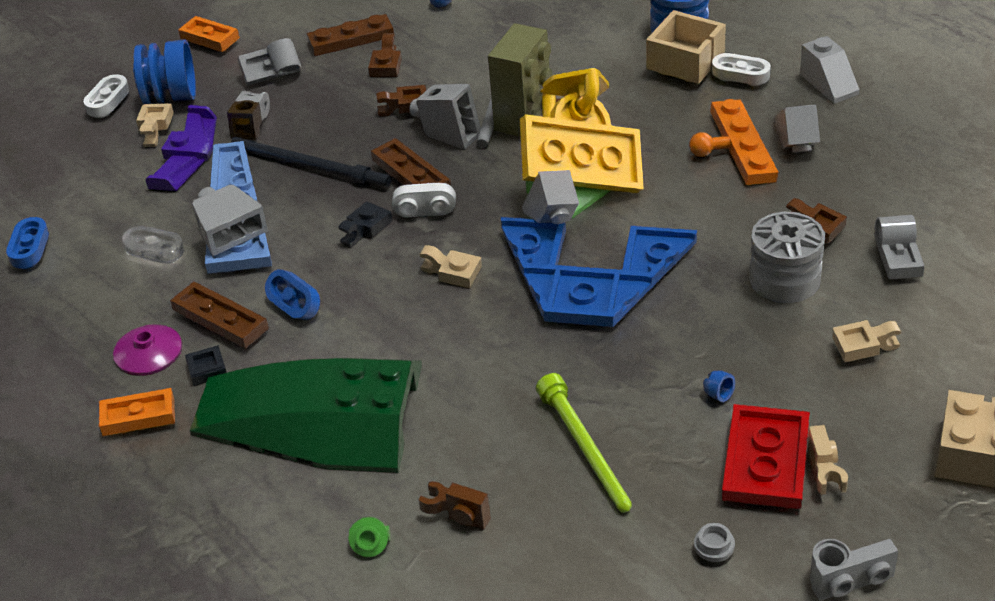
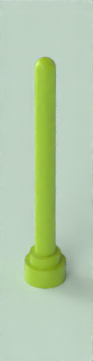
[535,373,632,513]

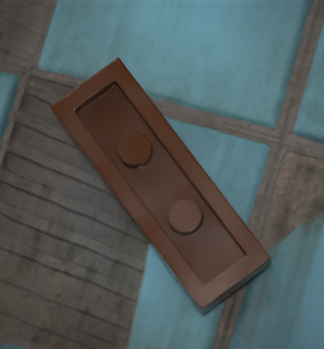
[307,14,394,56]
[371,138,451,186]
[170,281,269,349]

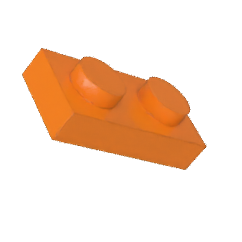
[178,16,240,52]
[99,388,175,436]

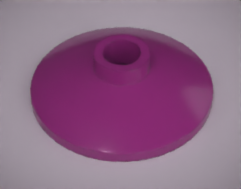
[113,324,182,376]

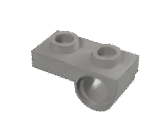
[238,38,301,86]
[873,215,925,279]
[810,539,898,601]

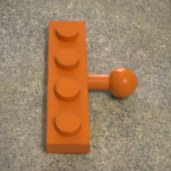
[689,99,779,185]

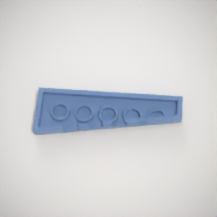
[205,141,272,274]

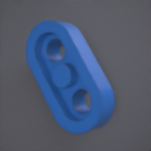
[6,217,49,269]
[265,269,320,320]

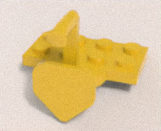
[520,68,644,193]

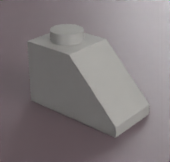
[800,36,860,104]
[774,104,820,153]
[522,170,579,224]

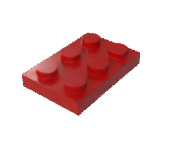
[722,404,810,509]

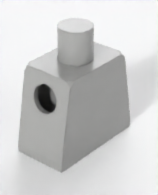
[410,84,481,149]
[192,185,268,256]

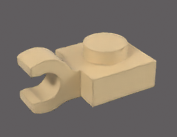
[136,104,174,147]
[420,245,482,288]
[832,320,901,362]
[807,425,848,495]

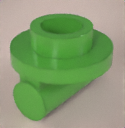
[348,517,390,557]

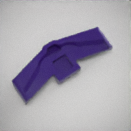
[145,105,217,192]

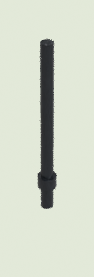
[231,137,392,187]

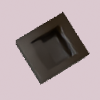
[227,91,270,140]

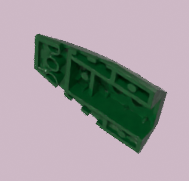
[190,358,422,473]

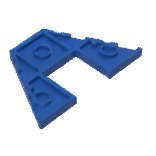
[500,217,697,327]

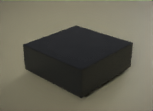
[185,345,227,386]

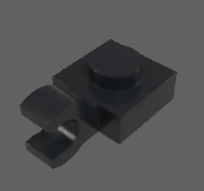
[338,201,392,247]

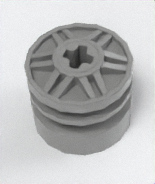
[749,211,825,303]

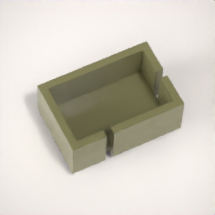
[488,23,553,137]

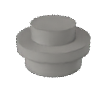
[694,523,735,562]

